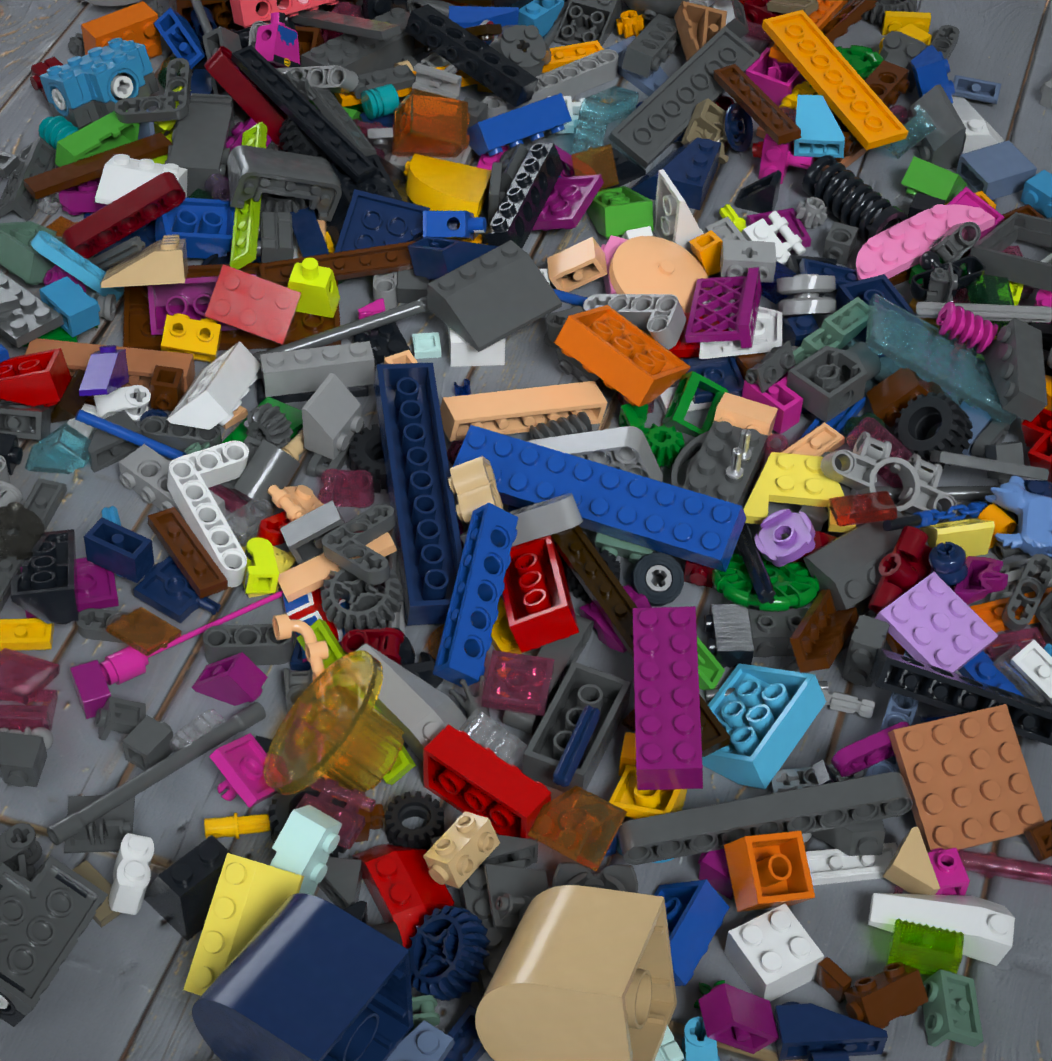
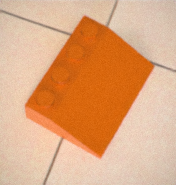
[554,305,691,407]

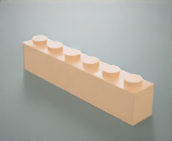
[440,381,608,441]

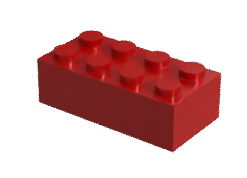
[502,535,579,653]
[423,724,551,842]

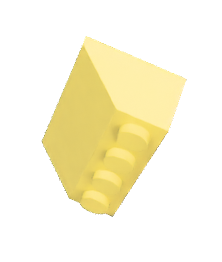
[183,853,304,996]

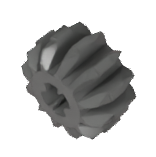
[244,403,294,449]

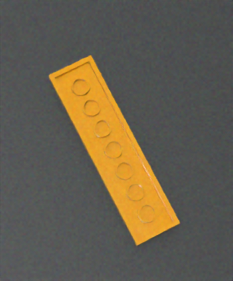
[762,10,909,150]

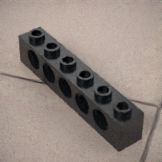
[405,4,539,107]
[484,143,564,248]
[869,648,1052,746]

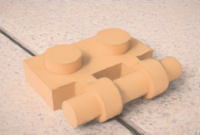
[267,485,324,522]

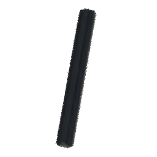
[737,524,776,604]

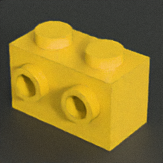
[161,313,221,363]

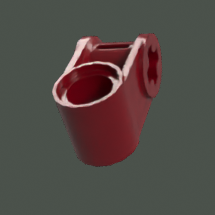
[341,627,405,665]

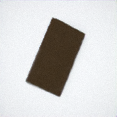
[51,369,88,423]

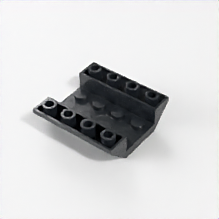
[315,154,415,249]

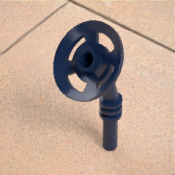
[673,103,753,152]

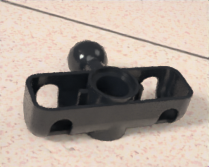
[910,251,986,302]

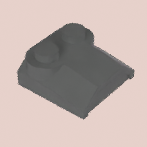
[880,31,928,93]

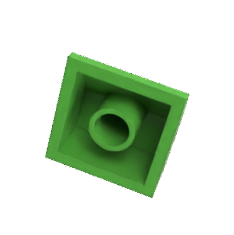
[901,156,967,203]

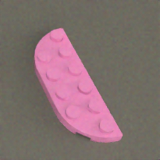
[856,204,995,280]

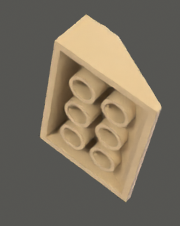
[100,234,188,288]

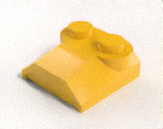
[606,765,687,819]

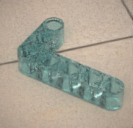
[570,86,639,169]

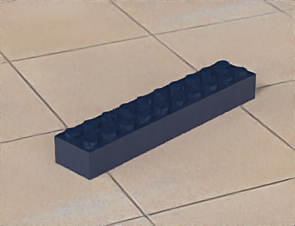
[374,363,463,626]

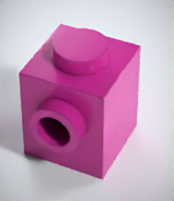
[928,848,970,896]

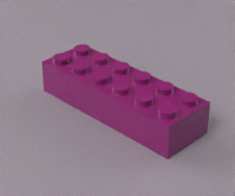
[633,606,703,790]

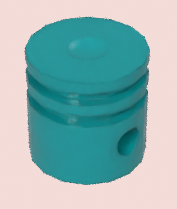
[361,84,400,120]

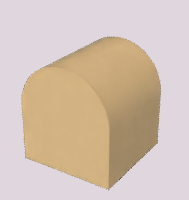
[475,885,677,1061]

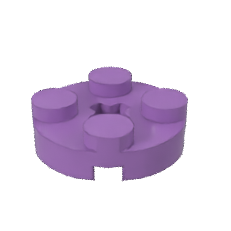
[755,509,816,567]

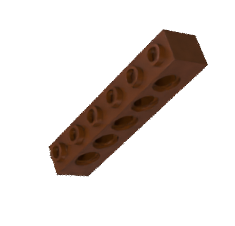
[833,60,910,162]

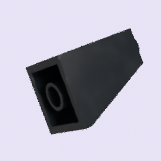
[144,835,232,941]

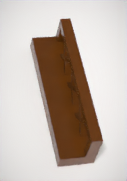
[790,589,859,673]

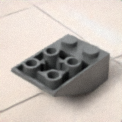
[554,0,623,46]

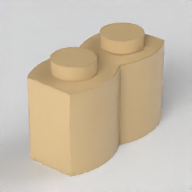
[448,456,504,525]

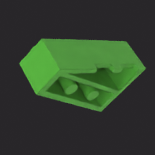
[55,110,140,167]

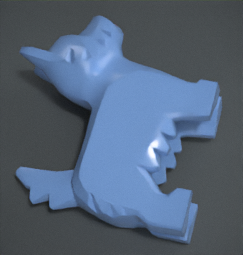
[985,475,1052,559]

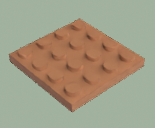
[888,704,1044,853]

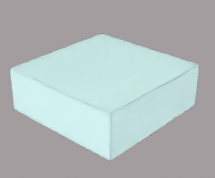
[412,332,441,359]

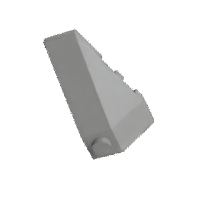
[341,643,469,762]

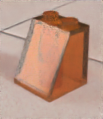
[393,88,470,157]

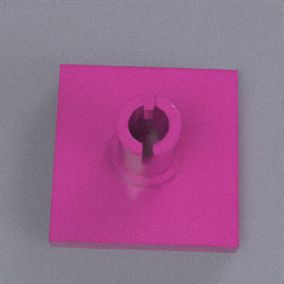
[209,733,290,808]

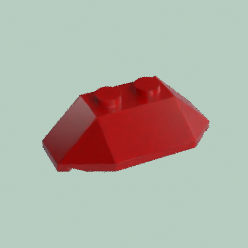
[352,844,454,949]

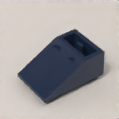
[408,236,499,280]

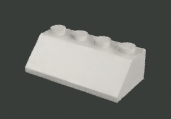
[167,341,261,430]

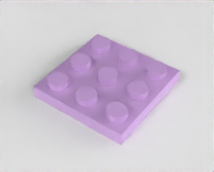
[875,572,998,673]

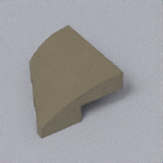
[681,98,729,164]

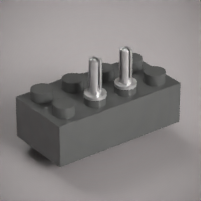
[670,421,768,507]

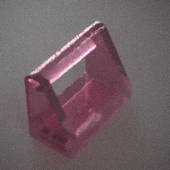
[0,688,58,732]

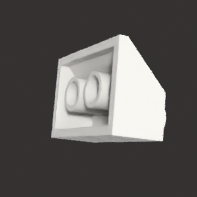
[95,154,188,205]

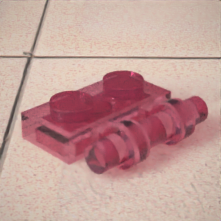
[296,776,376,850]

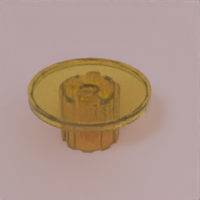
[264,650,404,796]

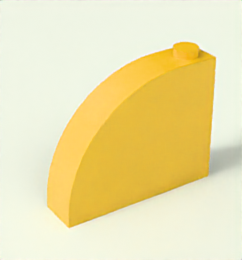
[404,154,492,224]

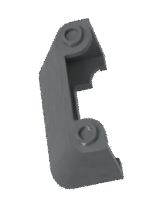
[227,145,342,222]

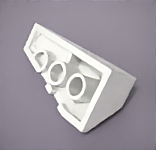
[952,96,1004,155]
[868,893,1015,966]

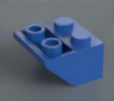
[911,45,955,104]

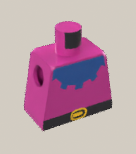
[255,12,300,68]

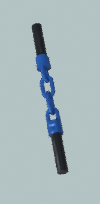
[883,501,1005,531]

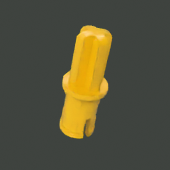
[204,813,270,839]

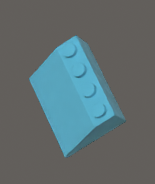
[702,663,827,789]

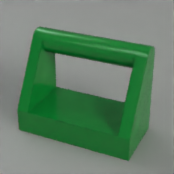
[662,371,729,437]

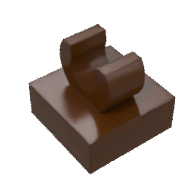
[351,795,385,842]

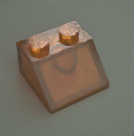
[528,786,627,872]

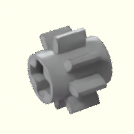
[796,197,828,229]

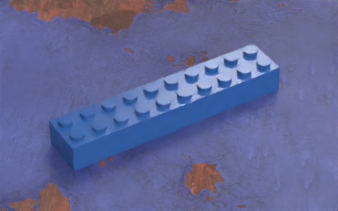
[450,425,747,572]

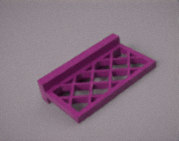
[685,267,762,348]

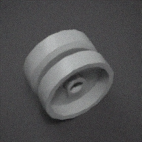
[777,274,837,316]

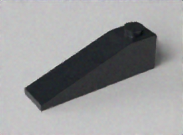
[11,529,79,624]

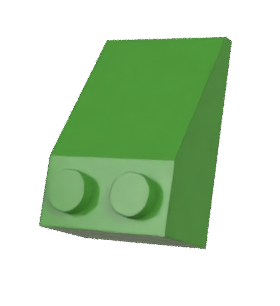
[586,186,654,240]

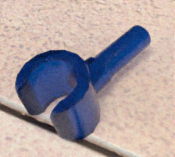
[454,379,471,396]

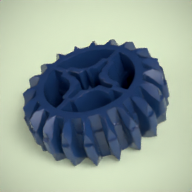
[408,905,491,1001]

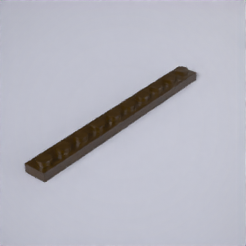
[551,525,730,757]

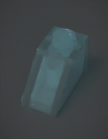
[25,423,91,474]

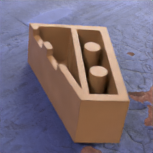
[674,1,727,62]

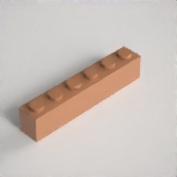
[25,338,195,394]

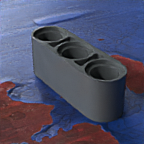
[140,416,222,453]
[203,624,294,665]

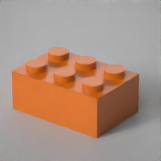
[81,1,162,59]

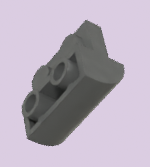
[219,436,300,512]

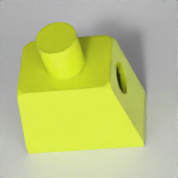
[287,258,340,318]

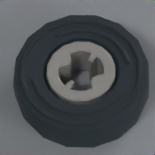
[630,553,684,606]

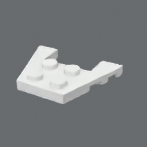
[699,299,782,359]

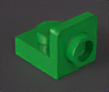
[619,403,648,432]

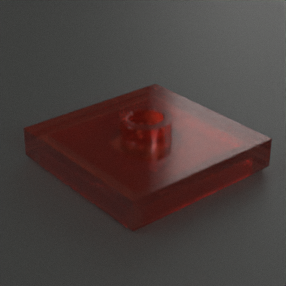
[829,491,898,526]

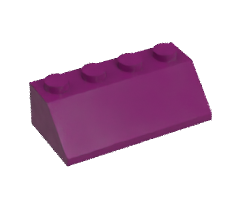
[147,274,257,335]

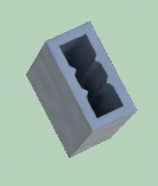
[956,140,1037,200]

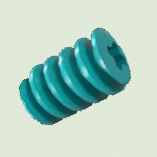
[38,116,79,150]

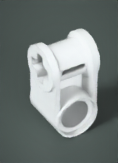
[94,385,151,421]

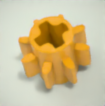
[616,10,645,39]

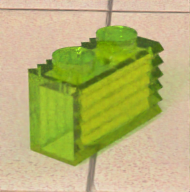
[886,918,964,976]

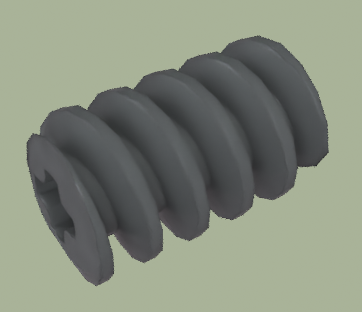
[530,412,593,440]

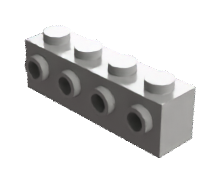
[260,341,375,397]

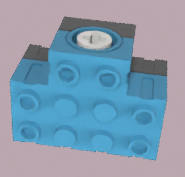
[39,38,159,128]

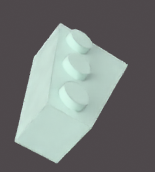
[270,804,342,896]

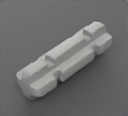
[821,688,875,718]

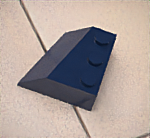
[630,137,721,210]

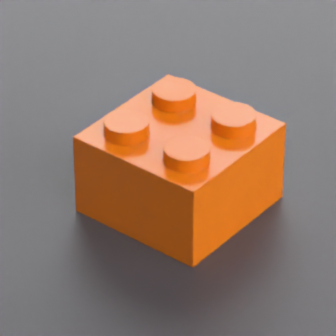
[724,831,815,912]

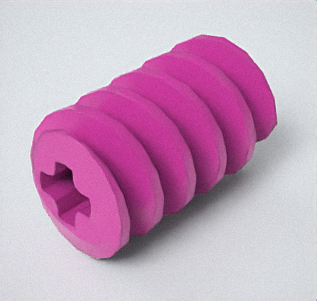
[936,301,998,354]

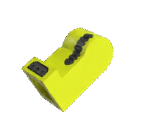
[244,537,279,594]

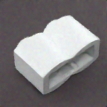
[109,833,154,915]

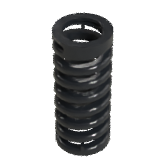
[802,155,907,242]

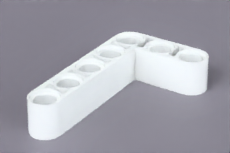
[167,440,249,587]

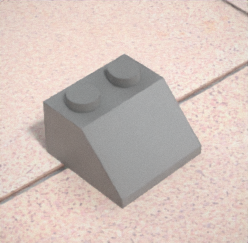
[302,373,364,460]

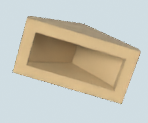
[882,827,940,895]

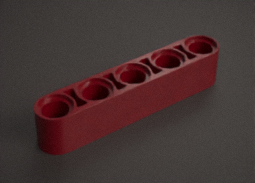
[204,46,289,152]
[62,172,186,259]

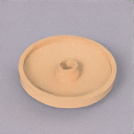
[609,236,710,313]

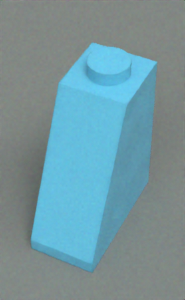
[794,94,845,158]

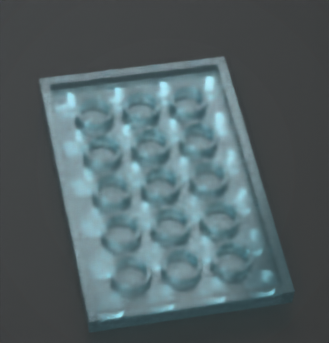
[866,293,1017,425]

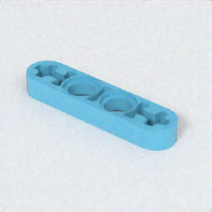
[31,231,124,302]

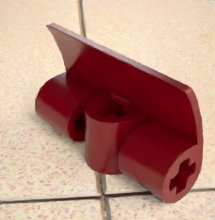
[868,526,933,614]

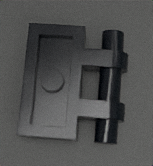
[353,322,413,371]

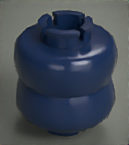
[928,542,968,587]

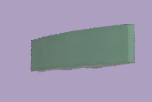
[793,297,877,366]

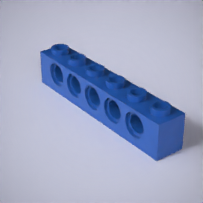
[433,502,518,687]

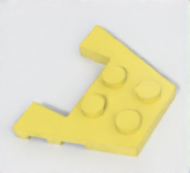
[743,452,856,533]

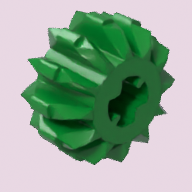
[643,423,685,469]

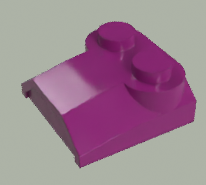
[59,177,107,215]

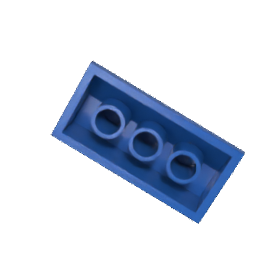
[460,93,572,157]

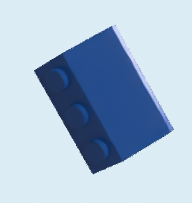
[155,198,235,259]
[654,879,730,986]

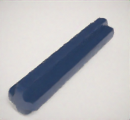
[553,705,600,787]

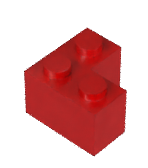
[1021,408,1052,482]

